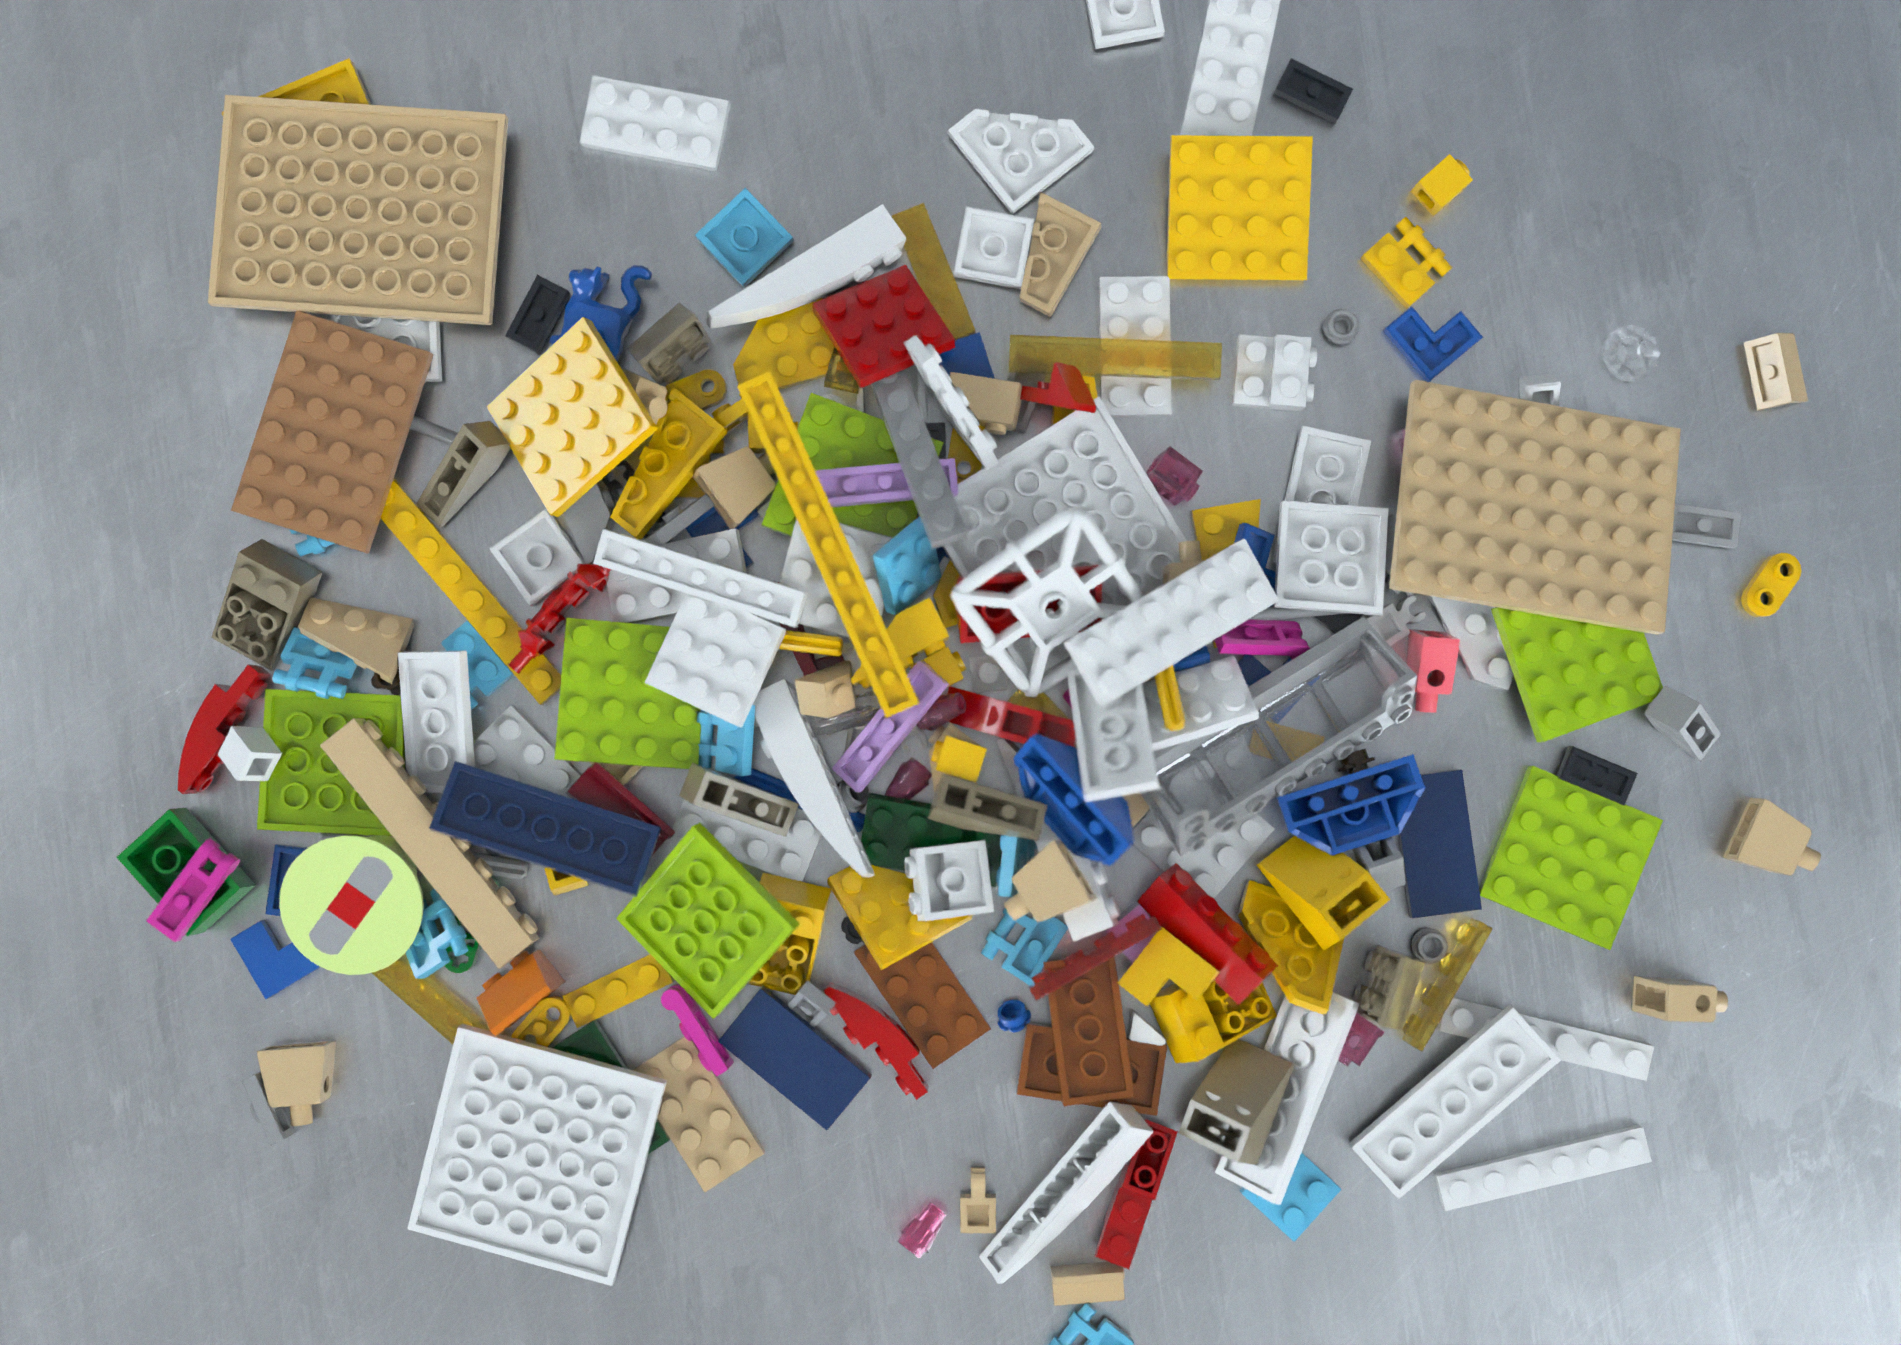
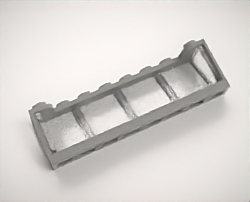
[1140,617,1417,856]

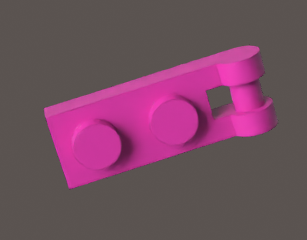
[1214,619,1310,660]
[146,838,240,942]
[661,983,734,1077]

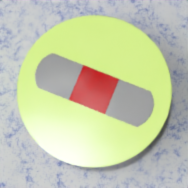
[280,835,423,975]

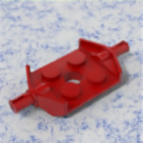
[508,564,612,674]

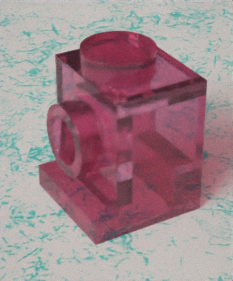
[1146,446,1203,505]
[1338,1013,1384,1067]

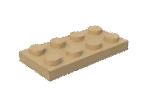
[633,1037,765,1192]

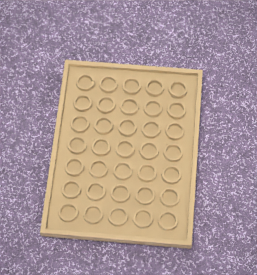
[208,95,508,325]
[1389,380,1681,635]

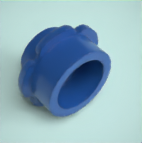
[997,1000,1031,1033]

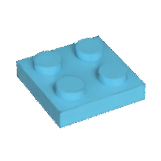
[695,188,794,288]
[872,517,942,616]
[1240,1152,1342,1242]

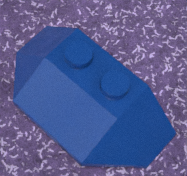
[1013,734,1134,866]
[1277,754,1425,856]

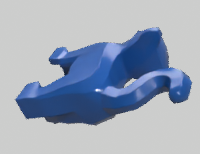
[549,265,652,362]

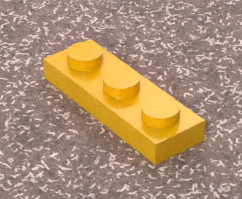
[562,954,675,1028]

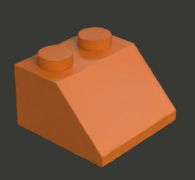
[477,949,566,1036]

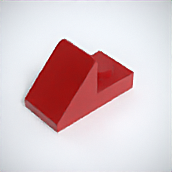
[1020,362,1097,413]

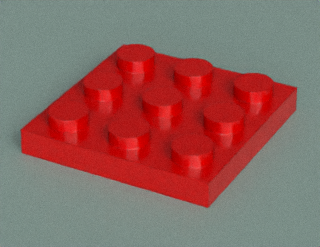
[812,264,955,388]

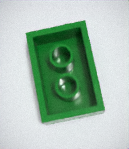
[116,808,256,937]

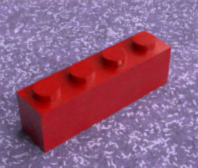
[1137,863,1278,1005]

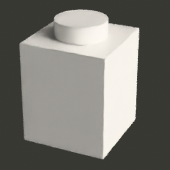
[218,726,282,781]

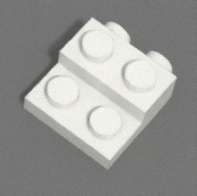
[1232,334,1317,412]
[904,840,994,921]

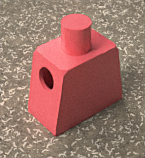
[1406,629,1460,713]

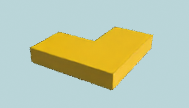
[1118,926,1220,1006]

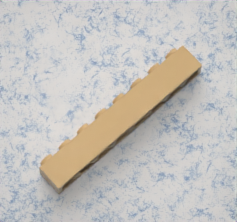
[320,718,540,969]

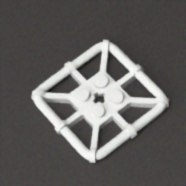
[951,506,1145,697]

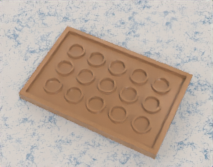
[231,311,434,554]

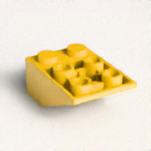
[850,597,950,689]
[1256,836,1390,950]
[747,872,831,995]
[1150,981,1277,1063]

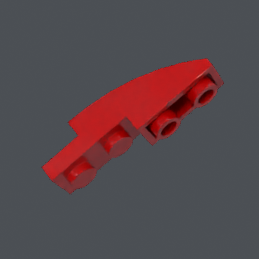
[177,664,271,794]
[940,686,1076,747]
[823,983,929,1100]
[1094,1119,1178,1270]

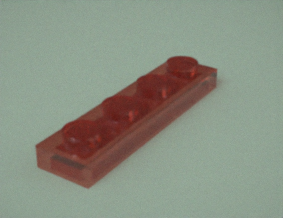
[1028,914,1162,1001]

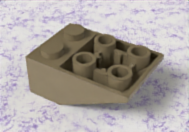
[626,302,711,385]
[211,539,323,671]
[1353,944,1425,1030]
[1178,1039,1295,1165]

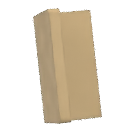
[1743,333,1808,410]
[1051,1262,1125,1306]

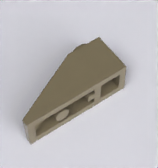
[416,421,510,527]
[679,763,799,837]
[928,774,1047,840]

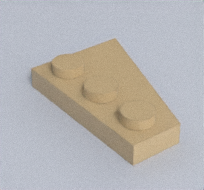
[1019,192,1101,317]
[298,597,414,684]

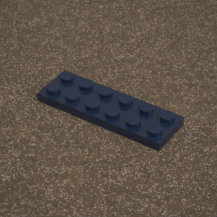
[429,761,661,897]

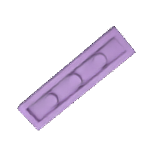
[815,458,958,507]
[832,660,949,792]

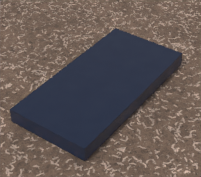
[1398,769,1482,919]
[718,986,872,1131]

